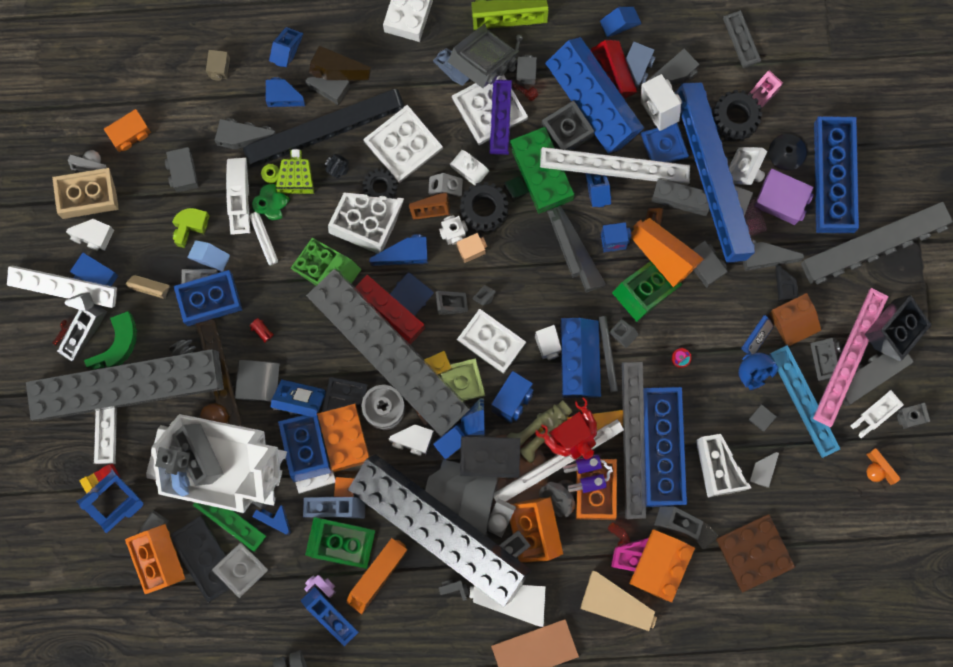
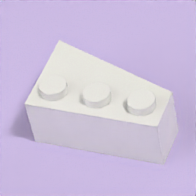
[696,434,751,497]

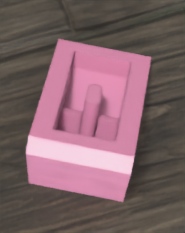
[748,70,783,108]

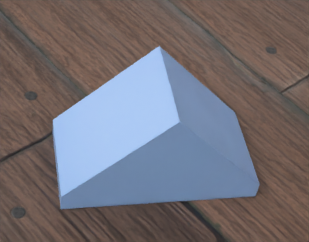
[188,240,230,272]

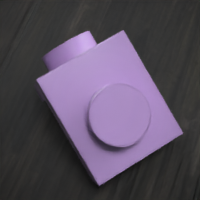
[304,575,336,598]

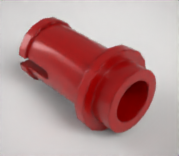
[250,318,274,343]

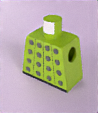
[276,150,314,194]

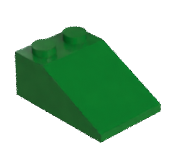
[612,261,682,322]
[305,517,375,569]

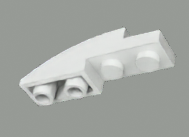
[226,158,251,234]

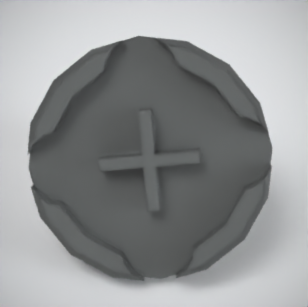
[539,480,576,517]

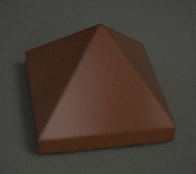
[646,208,663,225]

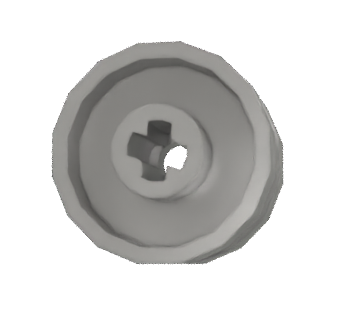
[361,385,406,430]

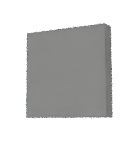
[212,543,268,598]

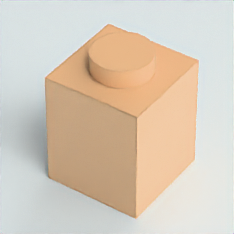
[457,233,487,263]

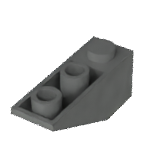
[215,118,276,149]

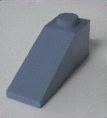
[303,497,365,519]

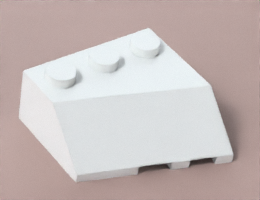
[328,193,404,254]

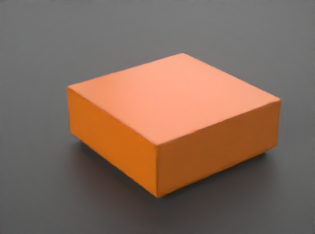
[334,477,354,497]

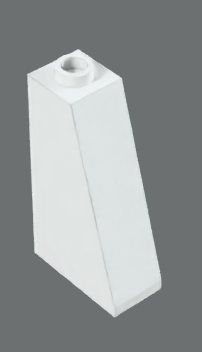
[470,585,545,627]

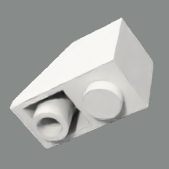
[66,219,114,251]
[389,425,434,456]

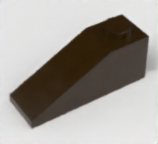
[309,46,371,80]

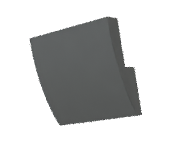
[235,360,280,402]

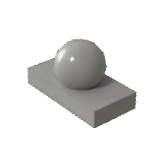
[68,150,107,172]
[487,498,516,538]

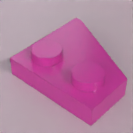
[611,538,649,572]

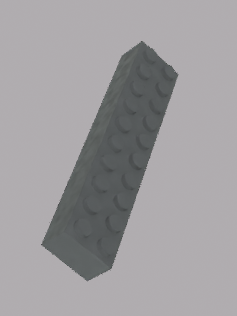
[306,268,470,436]
[26,349,224,421]

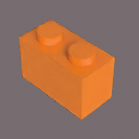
[104,109,151,152]

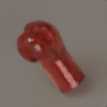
[608,522,631,546]

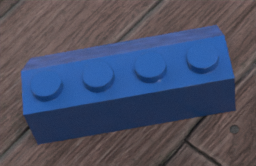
[560,318,601,398]

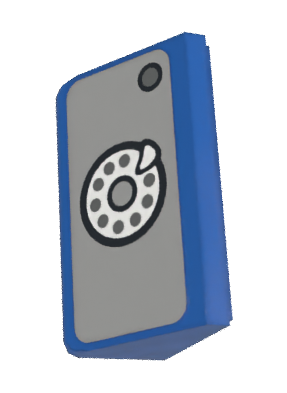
[741,315,773,354]

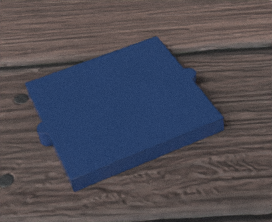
[390,272,434,316]

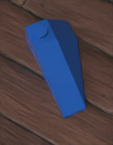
[457,398,485,437]

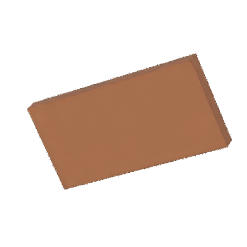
[491,619,579,667]

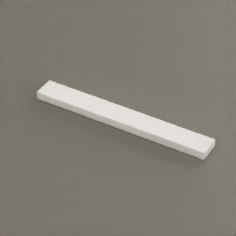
[540,147,690,185]

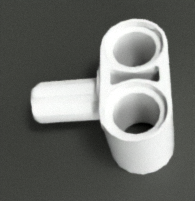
[450,150,489,186]

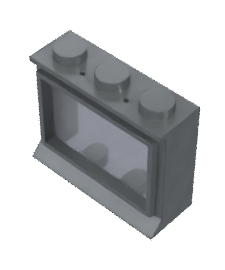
[448,23,519,88]

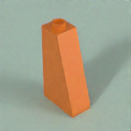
[631,218,704,287]
[346,538,407,614]

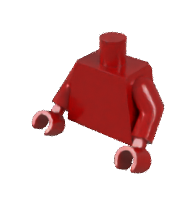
[535,398,597,459]

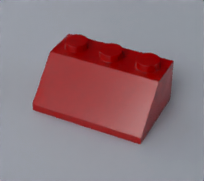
[590,40,637,99]

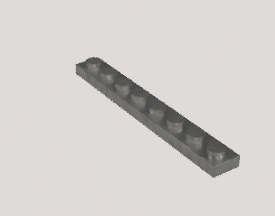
[622,362,646,519]

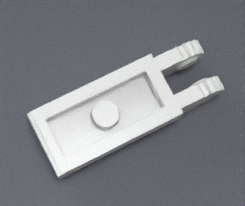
[850,390,904,438]

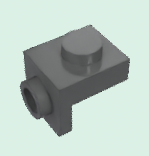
[438,579,469,601]

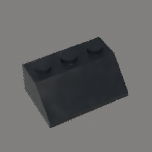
[865,295,931,361]

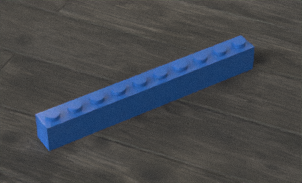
[675,83,755,263]

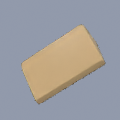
[126,275,169,299]

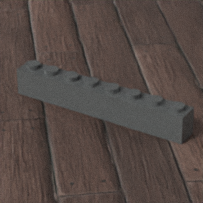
[801,202,953,285]

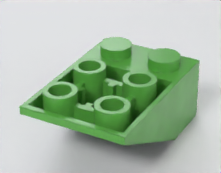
[291,238,362,286]

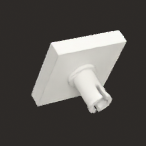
[729,147,767,185]

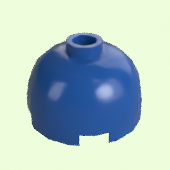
[738,353,779,390]

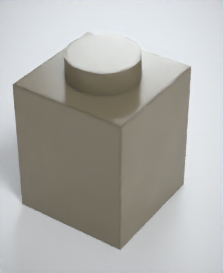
[206,50,230,81]

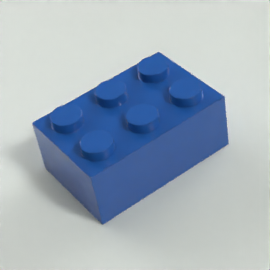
[174,270,242,326]
[491,371,534,423]
[278,415,332,482]

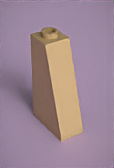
[580,571,657,631]

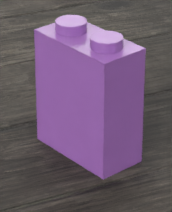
[753,169,814,225]

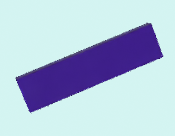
[490,80,512,155]

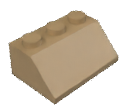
[52,168,119,219]

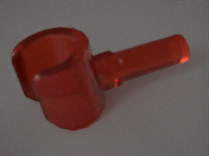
[512,83,538,101]
[52,320,71,346]

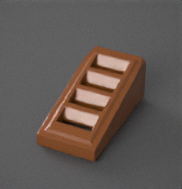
[409,192,450,220]

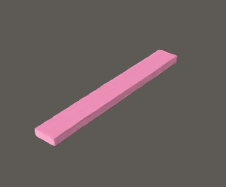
[813,288,888,427]

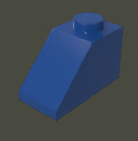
[269,27,303,67]
[266,77,305,107]
[585,173,611,207]

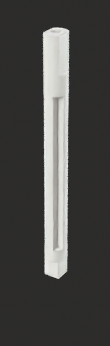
[494,419,624,502]

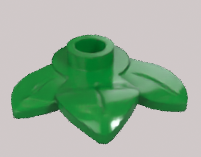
[252,184,289,220]

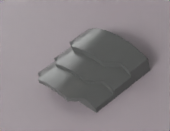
[425,460,499,536]

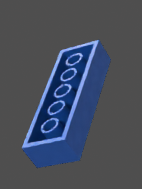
[545,37,644,154]
[814,117,859,233]
[643,387,687,507]

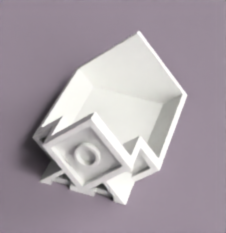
[146,414,287,513]

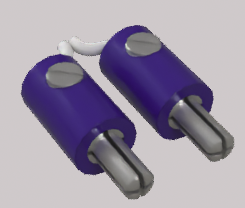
[563,455,613,493]

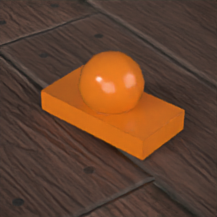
[866,448,900,485]

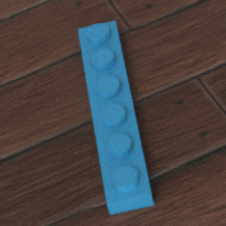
[769,345,840,458]

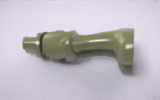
[506,400,573,464]

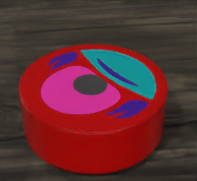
[671,348,691,368]

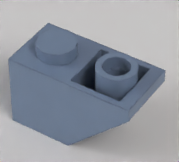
[626,42,656,89]
[433,48,469,86]

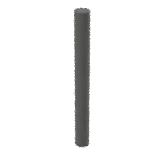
[599,316,618,393]

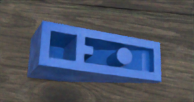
[370,235,428,266]
[300,587,359,646]

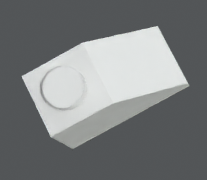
[535,325,561,360]

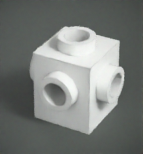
[439,215,468,245]

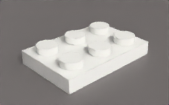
[457,309,526,374]

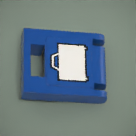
[271,379,326,417]

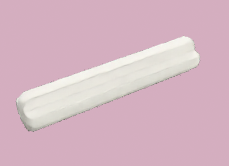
[249,212,278,265]

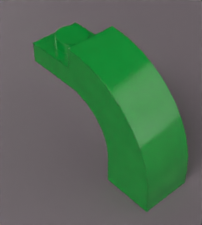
[84,311,137,370]

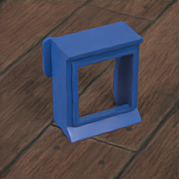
[77,470,143,533]

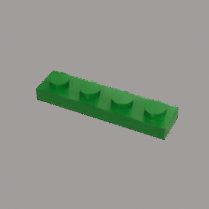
[193,502,267,552]

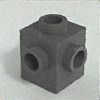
[155,445,190,475]

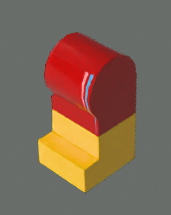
[79,464,121,493]

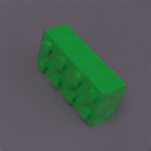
[510,127,574,214]

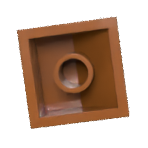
[769,293,821,347]

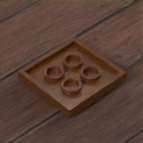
[716,514,795,593]

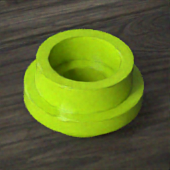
[261,164,279,183]

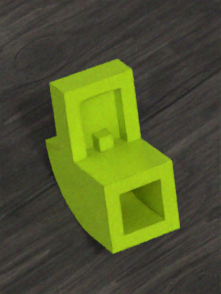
[172,208,210,248]

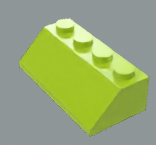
[471,0,548,30]

